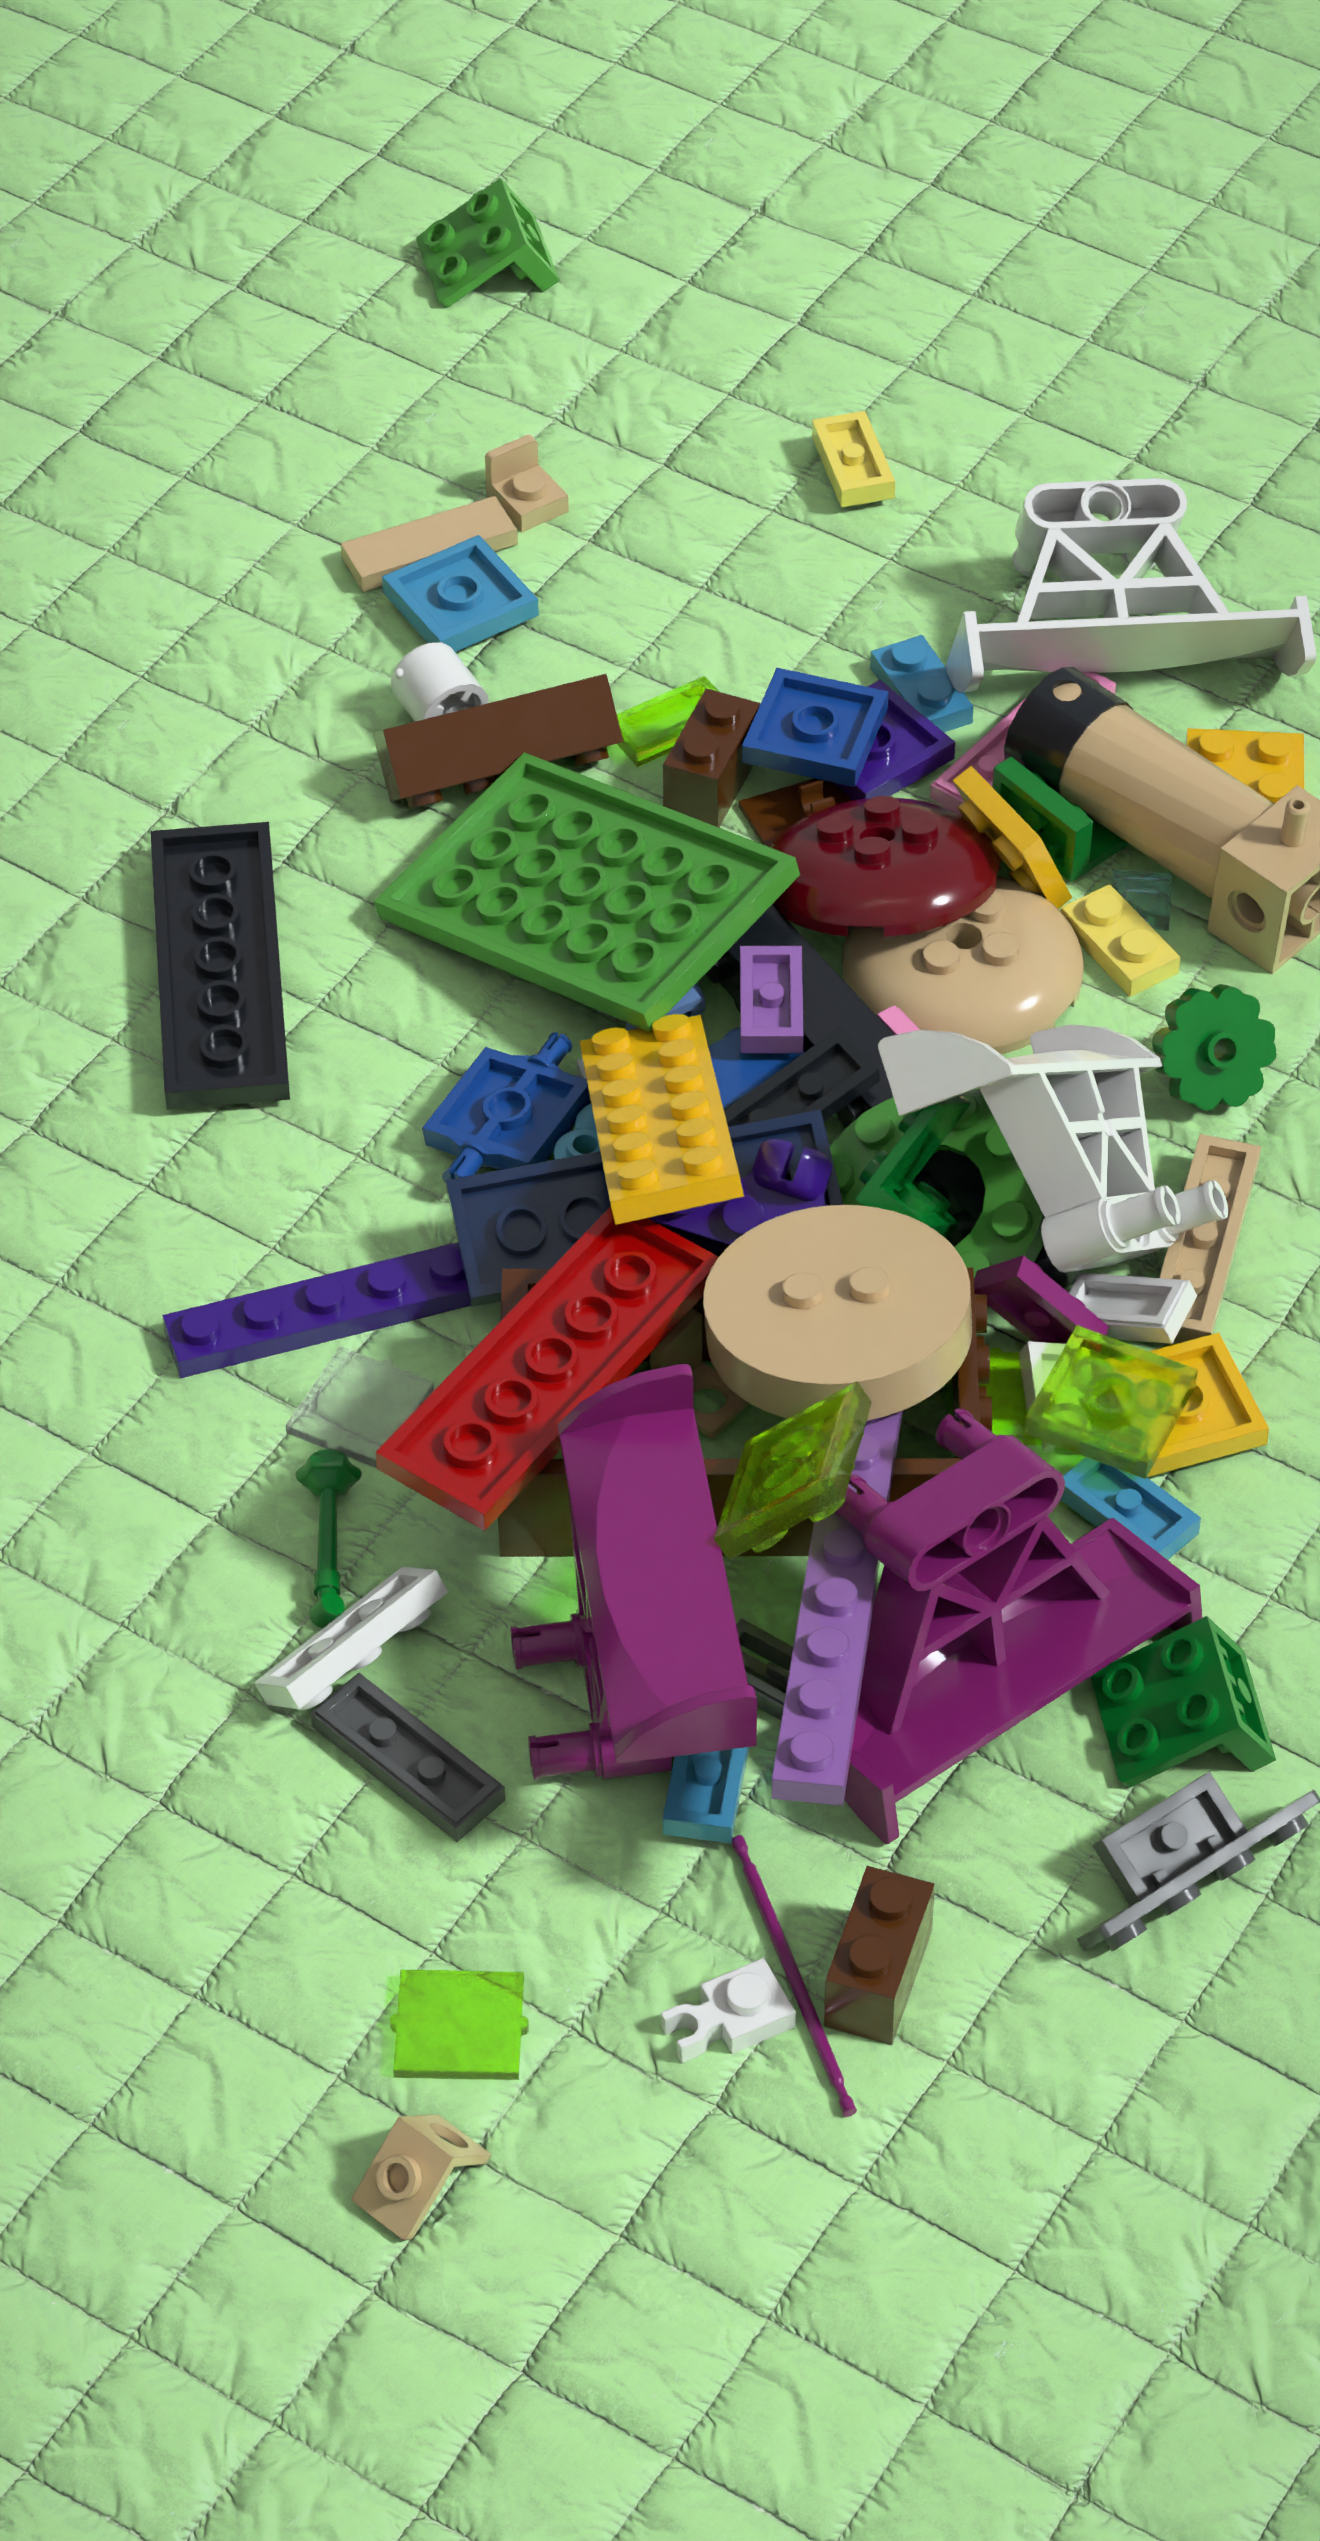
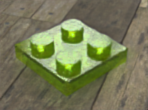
[1024,1325,1198,1479]

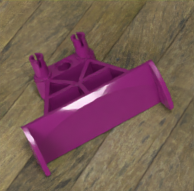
[510,1364,757,1780]
[829,1409,1202,1845]

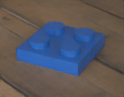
[742,668,889,787]

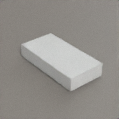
[1069,1273,1197,1344]

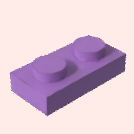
[740,946,803,1053]

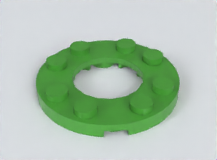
[830,1094,1045,1308]

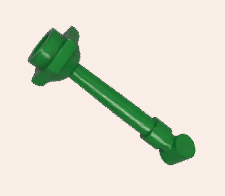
[295,1449,362,1628]

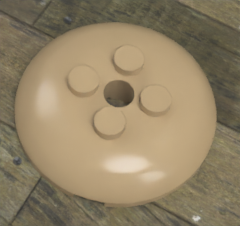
[842,876,1084,1054]

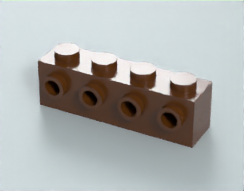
[372,674,624,809]

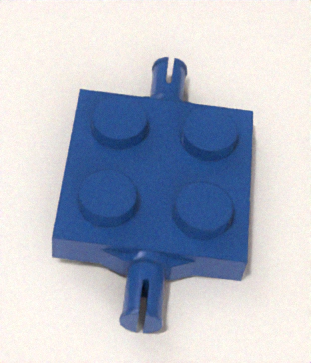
[422,1032,591,1183]

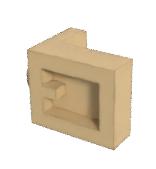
[485,434,569,533]

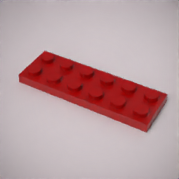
[375,1206,719,1531]

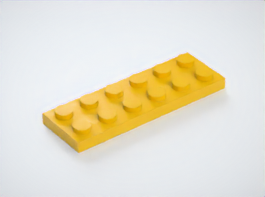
[579,1014,744,1225]

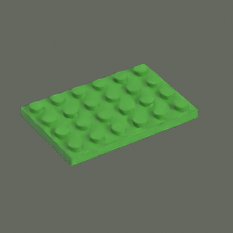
[373,752,800,1032]

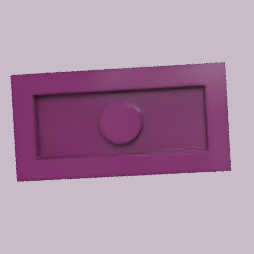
[974,1255,1109,1351]

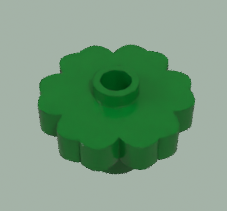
[1152,984,1277,1111]

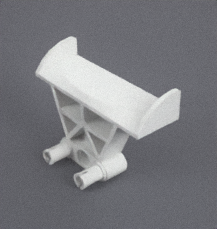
[946,478,1316,693]
[878,1025,1228,1272]

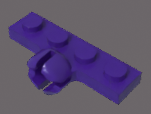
[648,1139,833,1245]

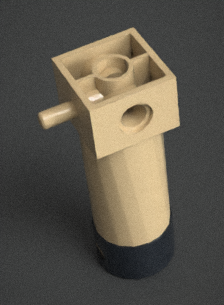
[1004,667,1320,974]

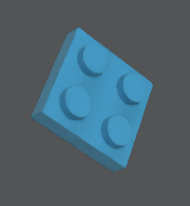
[382,535,539,652]

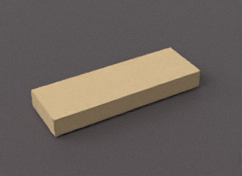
[340,496,518,592]

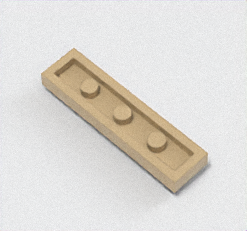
[1159,1134,1261,1343]

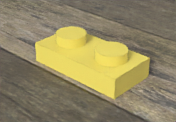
[812,411,895,508]
[1061,884,1180,997]

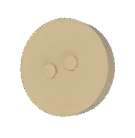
[703,1205,972,1424]

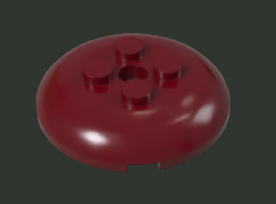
[769,796,1000,937]

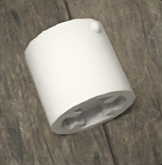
[391,643,489,722]

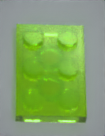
[714,1381,872,1560]

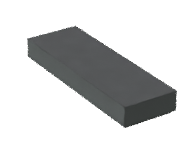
[310,1673,505,1842]

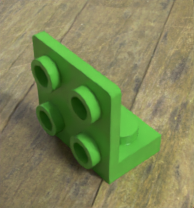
[416,178,560,308]

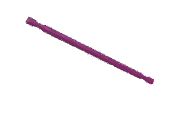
[731,1835,857,2117]

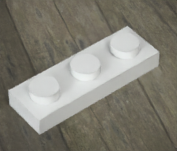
[254,1567,448,1710]

